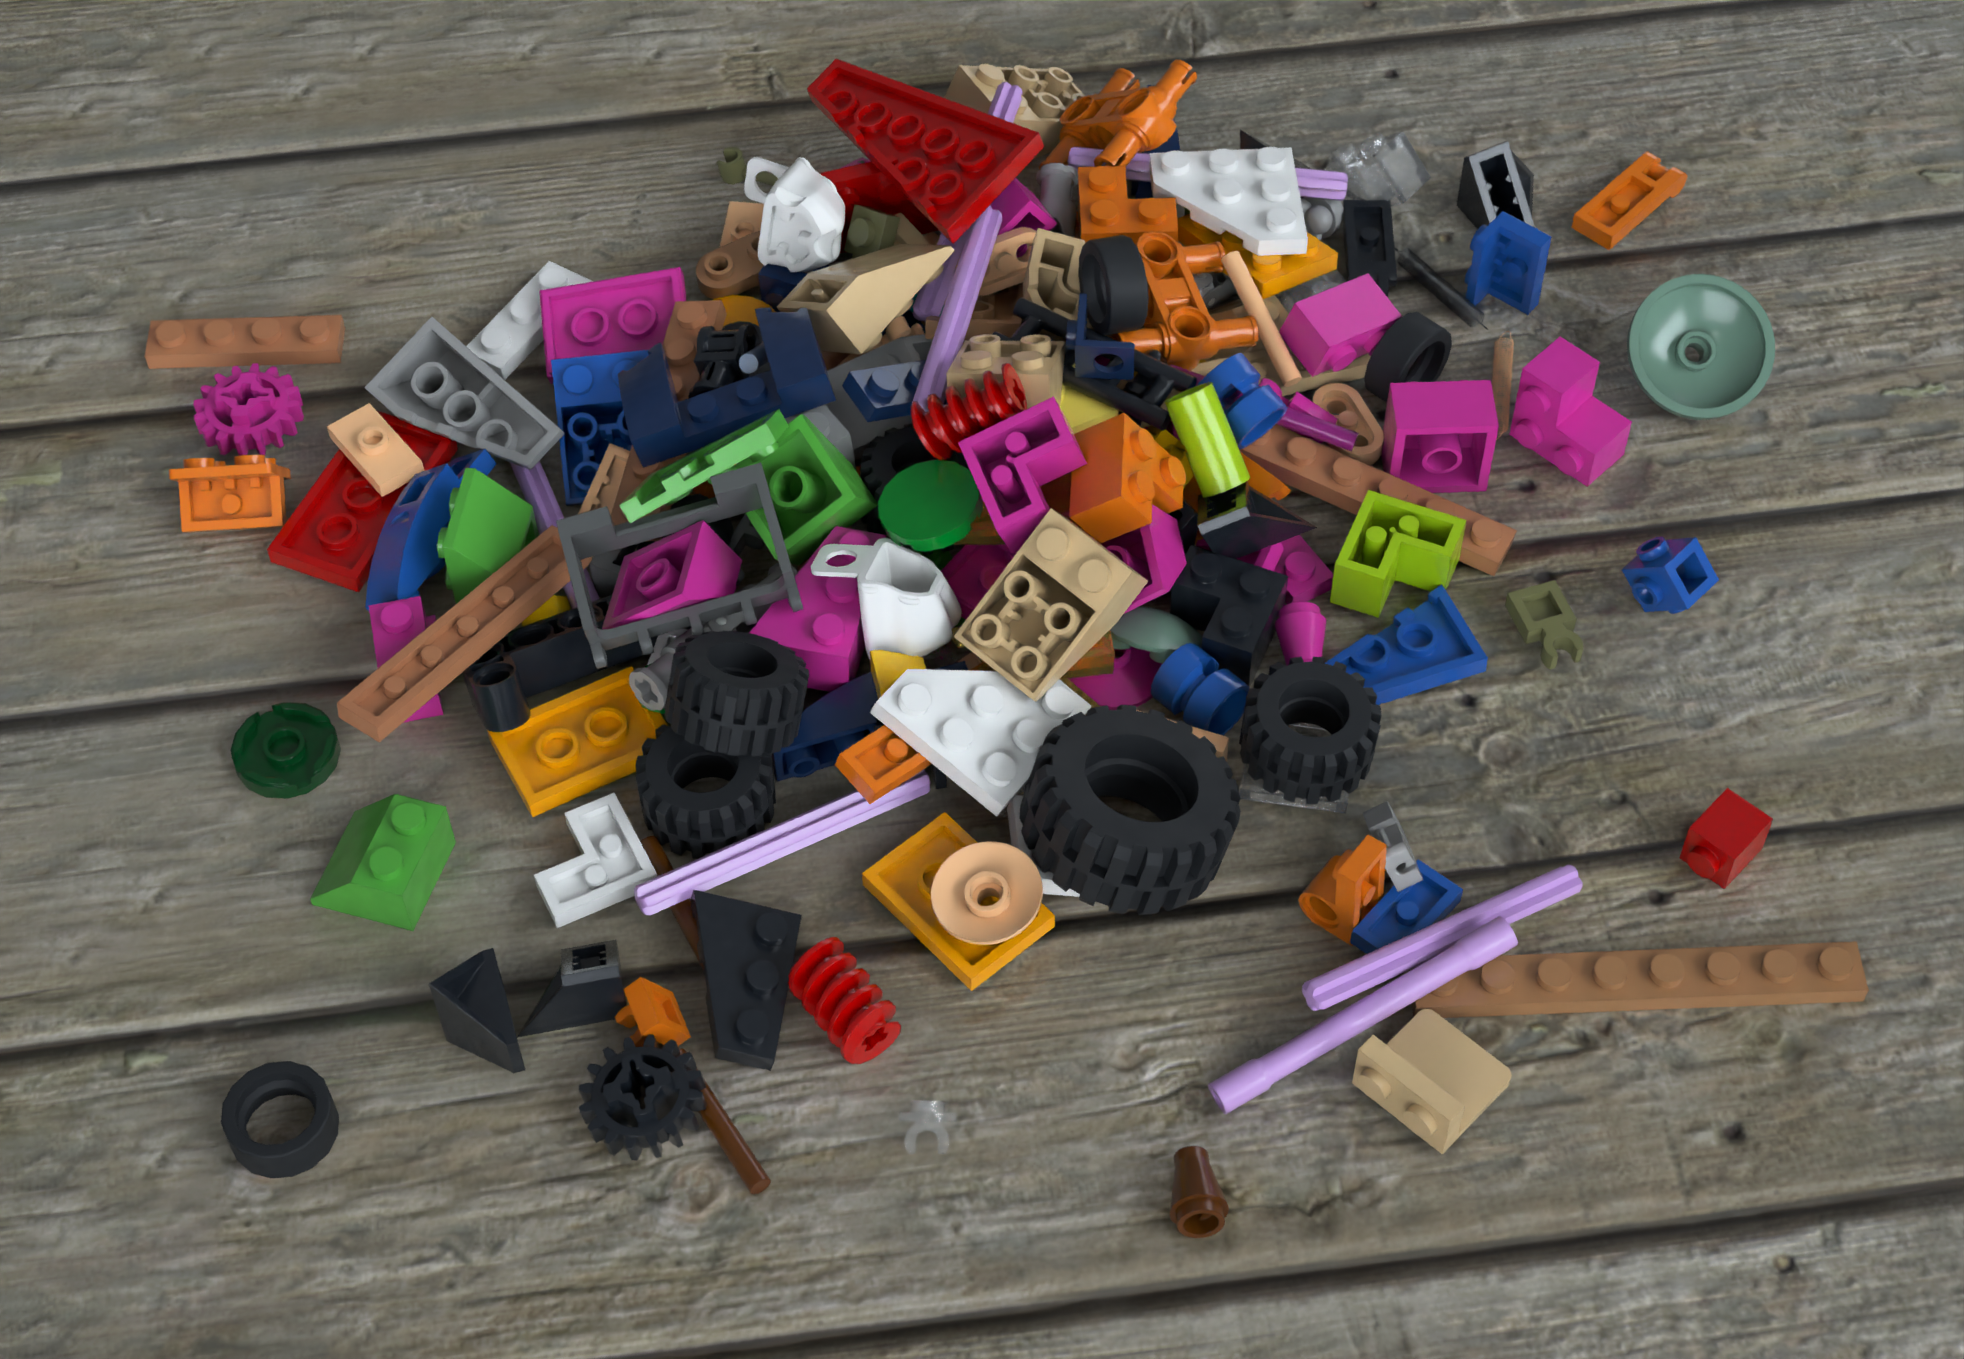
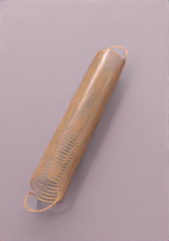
[1492,331,1514,440]

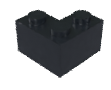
[1170,545,1288,687]

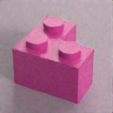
[1509,336,1632,487]
[958,396,1087,553]

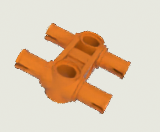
[1039,59,1197,170]
[1110,231,1259,371]

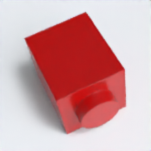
[1679,788,1773,889]

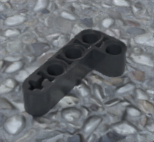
[462,595,658,732]

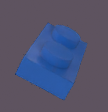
[1350,859,1463,954]

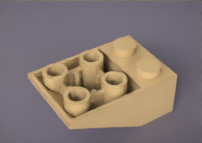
[944,64,1085,160]
[777,244,954,354]
[954,508,1148,702]

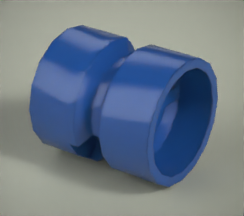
[1197,353,1288,450]
[1151,643,1250,735]

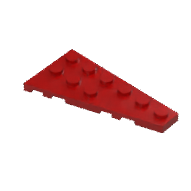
[806,59,1044,244]

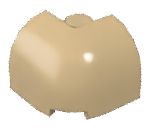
[1023,228,1112,342]

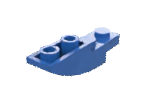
[365,449,497,611]

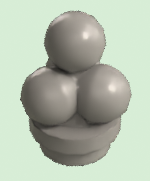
[1301,197,1344,241]

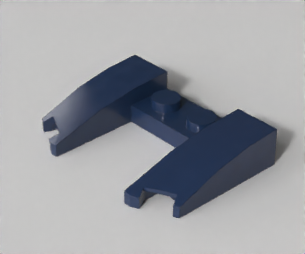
[618,308,836,468]

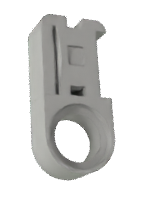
[1363,801,1423,892]

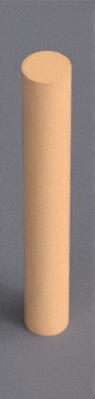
[1221,251,1302,387]

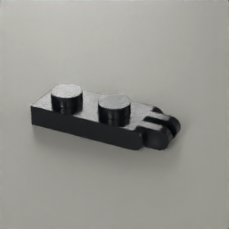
[1343,200,1397,297]

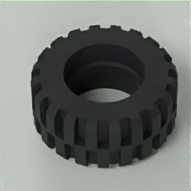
[1019,705,1241,915]

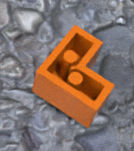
[1078,166,1178,244]
[1069,413,1186,544]

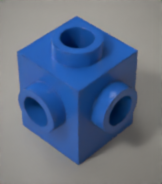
[1622,536,1719,614]

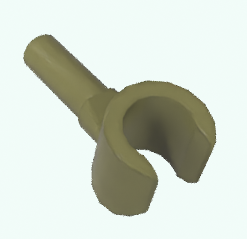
[717,147,778,186]

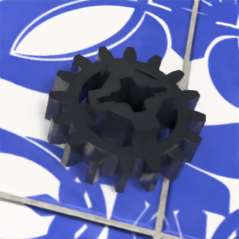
[579,1034,707,1161]

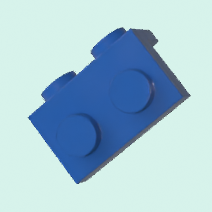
[1464,211,1552,315]

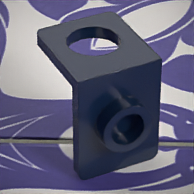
[1066,293,1135,380]

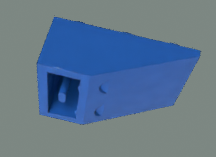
[551,350,649,506]

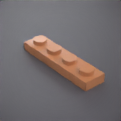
[144,315,345,369]

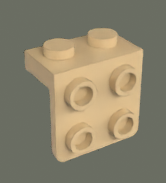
[1352,1009,1511,1154]

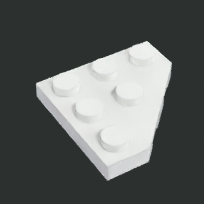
[1149,147,1308,256]
[870,669,1092,817]

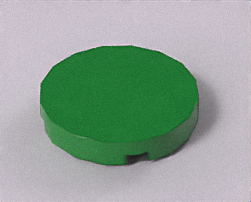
[878,459,983,552]

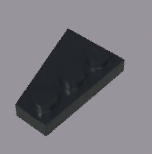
[690,890,802,1071]

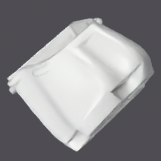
[744,157,845,272]
[811,538,962,659]

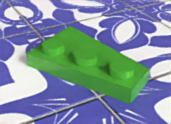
[619,409,789,523]

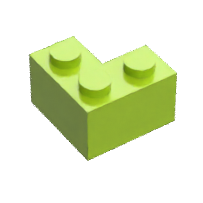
[1330,490,1467,618]

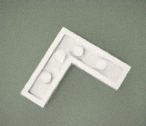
[466,261,593,380]

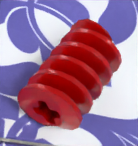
[911,363,1027,460]
[788,937,901,1064]

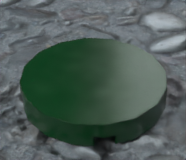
[230,702,341,799]

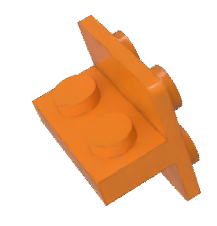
[169,455,291,533]

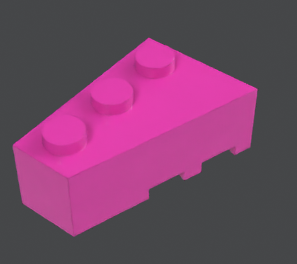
[749,526,887,692]

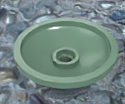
[1627,274,1775,420]

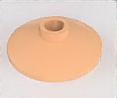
[931,841,1043,945]

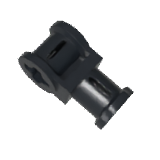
[688,324,760,399]

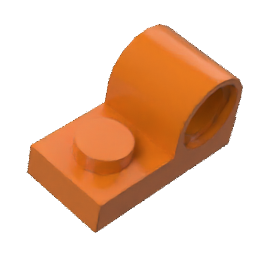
[1298,834,1387,946]

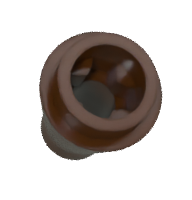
[1170,1146,1229,1238]

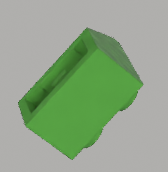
[437,468,539,604]

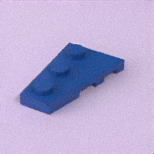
[1325,584,1488,705]

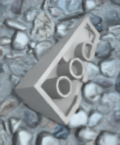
[364,317,565,470]

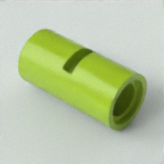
[1164,382,1251,497]

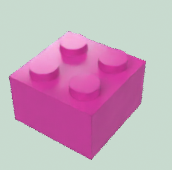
[1381,380,1499,493]

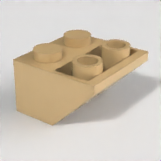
[946,334,1065,409]

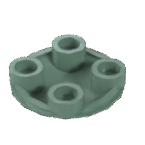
[1100,606,1202,664]

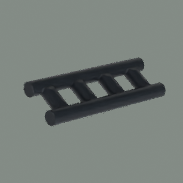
[992,297,1197,431]

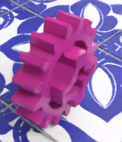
[193,363,304,456]

